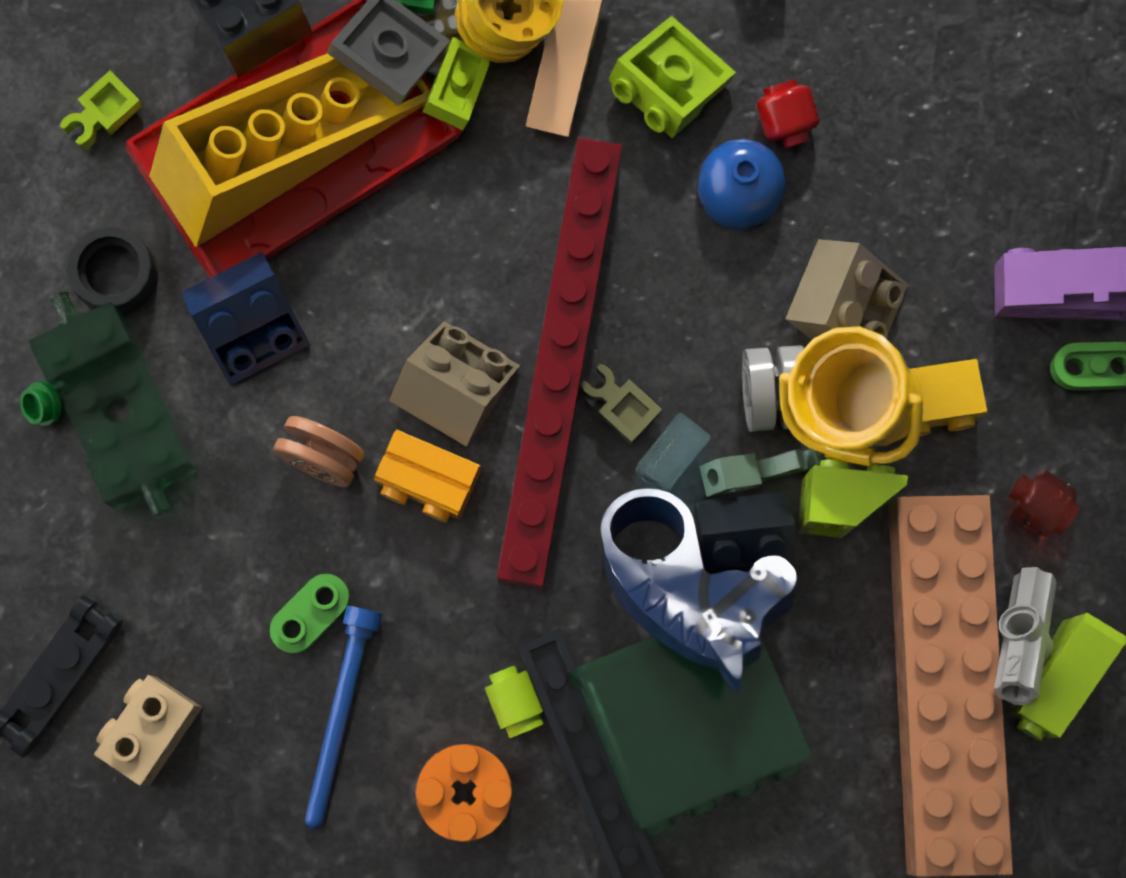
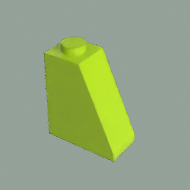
[1009,613,1126,741]

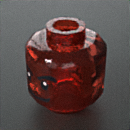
[1008,470,1080,537]

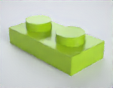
[423,37,490,130]

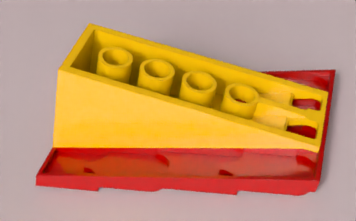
[125,0,462,278]

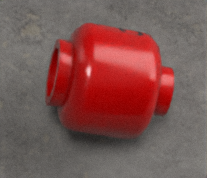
[757,79,820,148]

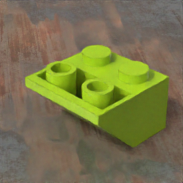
[797,460,908,538]

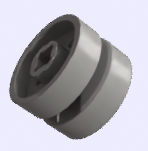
[742,345,804,432]

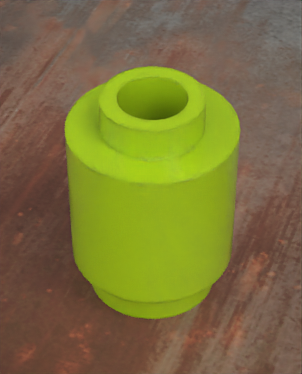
[484,665,544,738]

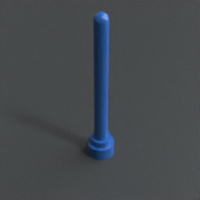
[305,605,383,829]

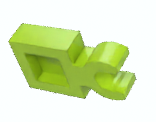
[60,70,143,150]

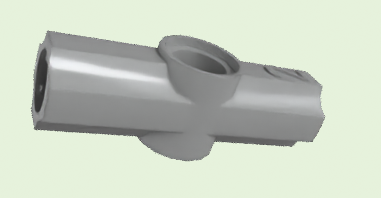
[994,567,1057,705]

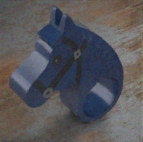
[601,488,796,693]

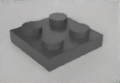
[327,0,451,106]

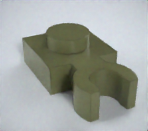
[580,364,662,445]

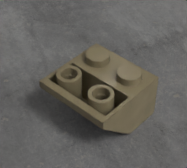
[785,239,908,340]
[389,321,520,447]

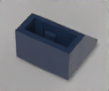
[181,252,310,386]

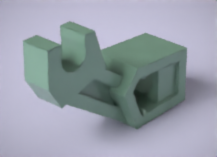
[699,449,825,497]

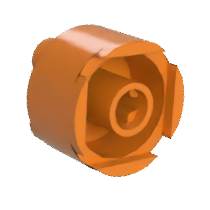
[416,744,512,842]

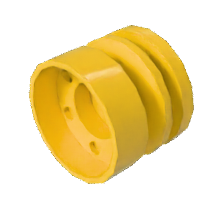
[455,0,564,63]

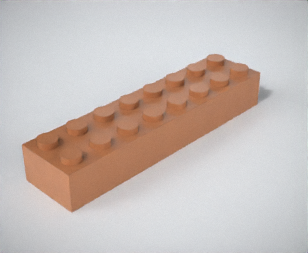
[888,495,1013,877]

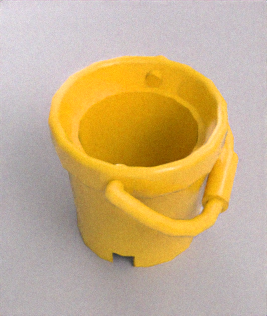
[779,327,923,467]

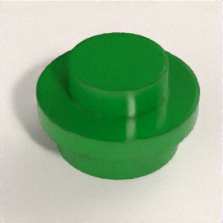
[20,381,62,426]

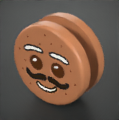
[273,416,365,487]

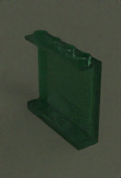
[568,637,812,836]

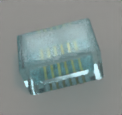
[635,413,711,493]

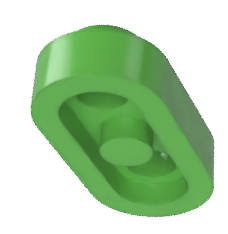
[1050,342,1126,391]
[270,574,350,654]

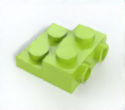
[608,16,736,138]

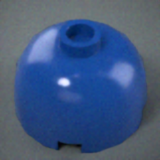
[696,138,786,231]

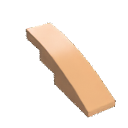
[526,0,604,137]

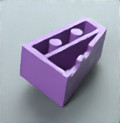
[994,247,1126,321]

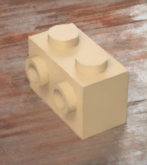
[94,675,203,786]

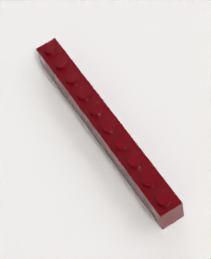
[497,137,622,591]

